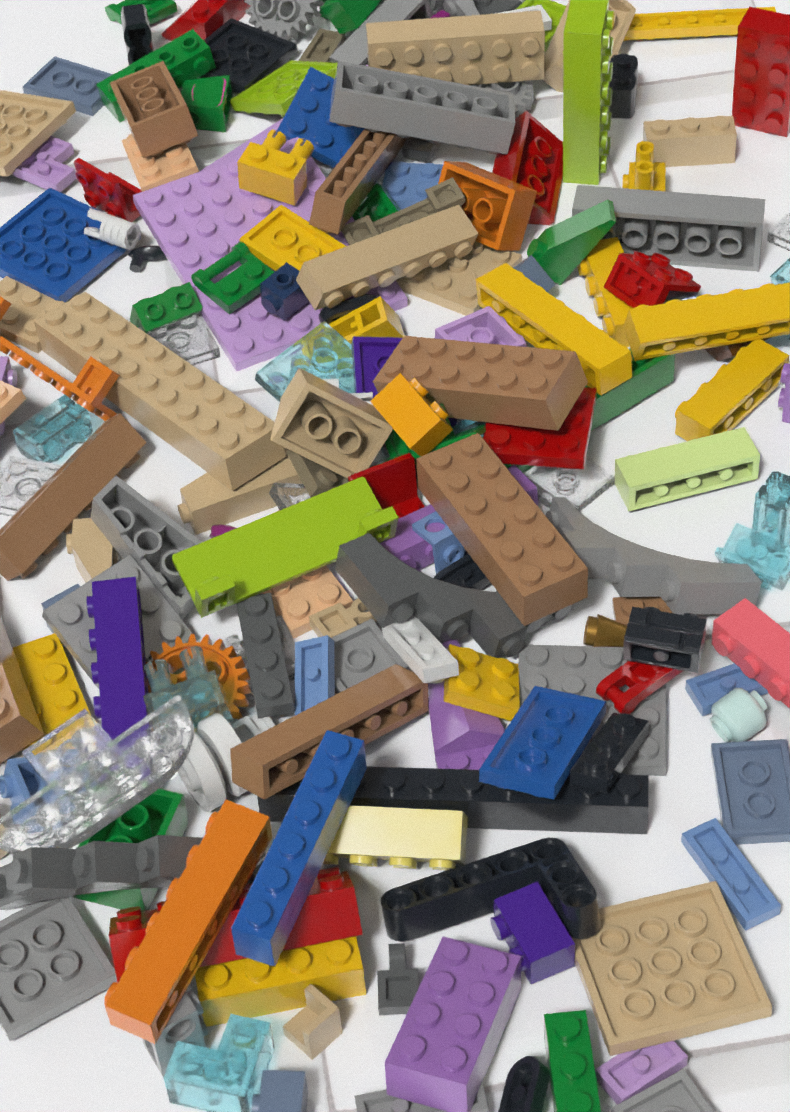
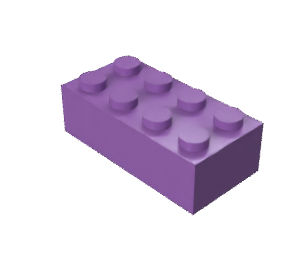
[384,936,521,1112]

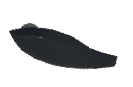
[128,245,167,273]

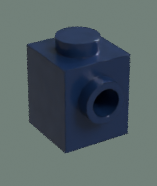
[260,262,309,321]

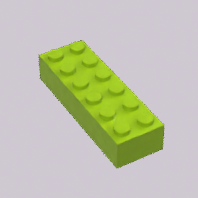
[563,0,614,185]

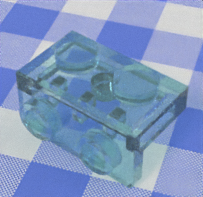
[714,522,790,591]

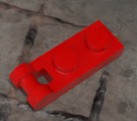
[596,661,683,714]

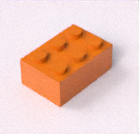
[438,161,537,251]

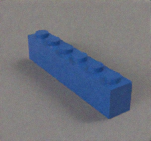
[231,730,367,967]

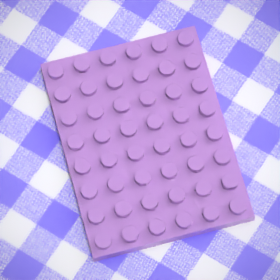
[133,137,408,372]

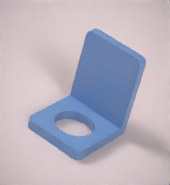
[412,511,466,574]

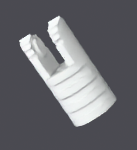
[84,208,140,250]

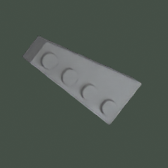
[330,0,433,66]
[90,476,202,620]

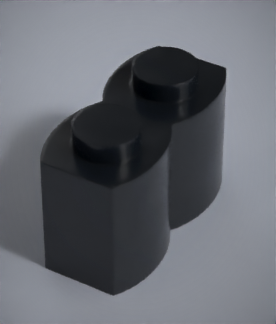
[121,4,154,65]
[609,54,638,119]

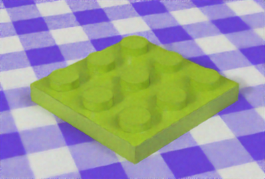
[229,60,338,117]

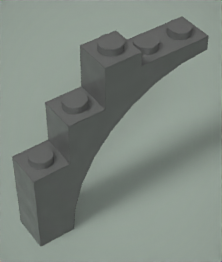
[335,533,572,658]
[0,835,203,910]

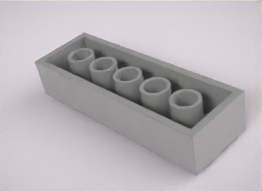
[329,61,515,154]
[572,185,766,272]

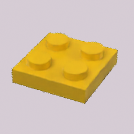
[444,644,520,721]

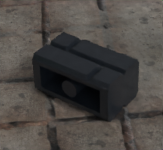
[623,606,707,673]

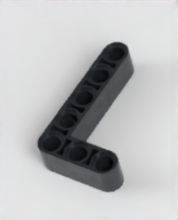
[380,837,601,942]

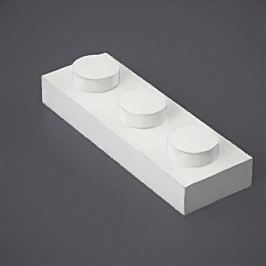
[382,617,459,684]

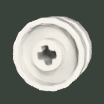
[167,713,247,812]

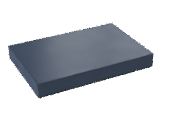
[22,56,113,116]
[710,739,790,845]

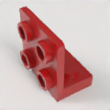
[604,251,701,308]
[348,453,425,519]

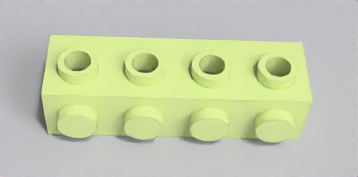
[614,427,760,512]

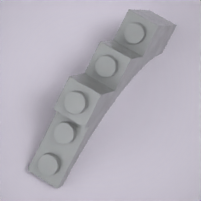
[545,497,762,615]

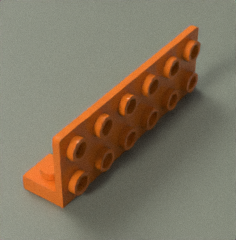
[0,297,127,421]

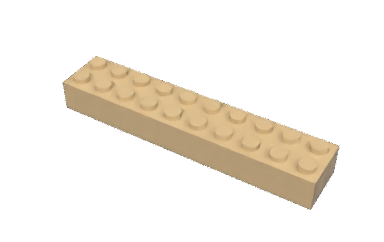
[34,291,286,491]

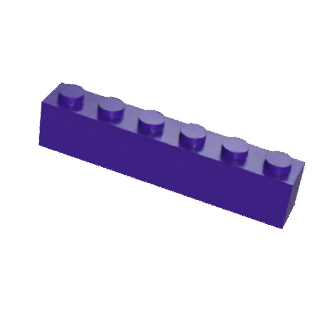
[86,576,156,788]

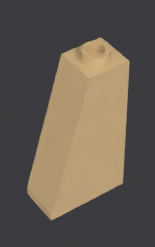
[177,447,309,535]

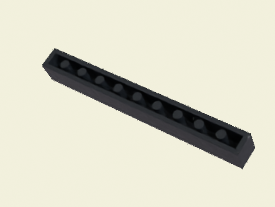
[257,766,649,834]

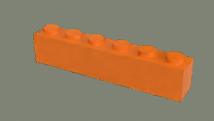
[104,799,273,1044]

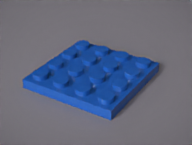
[0,187,141,302]

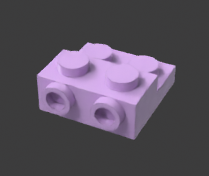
[435,306,527,347]

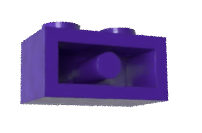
[490,882,575,985]

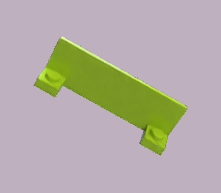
[172,477,399,618]

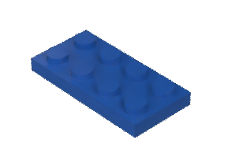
[479,686,606,800]

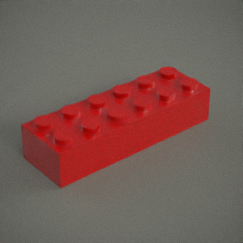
[108,867,363,983]

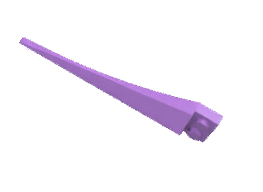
[415,567,505,770]

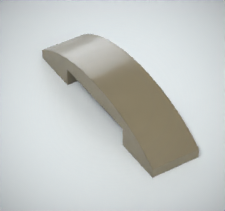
[341,177,466,245]

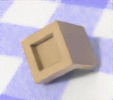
[283,984,342,1060]

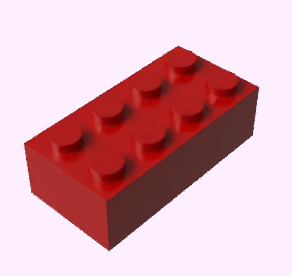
[731,6,790,137]

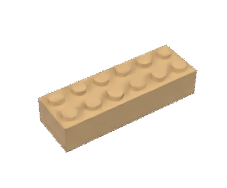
[366,10,545,85]

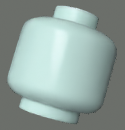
[709,688,768,742]

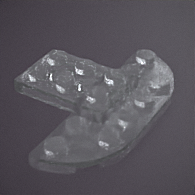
[0,694,194,854]

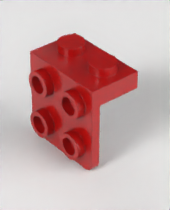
[73,158,142,222]

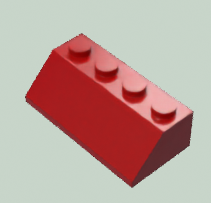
[161,0,251,41]
[492,110,563,225]

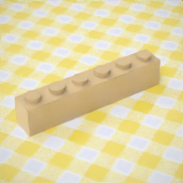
[296,205,479,311]

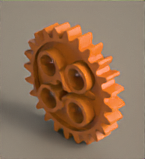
[146,633,251,743]

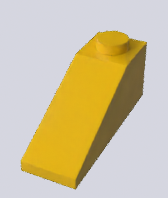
[299,296,404,367]

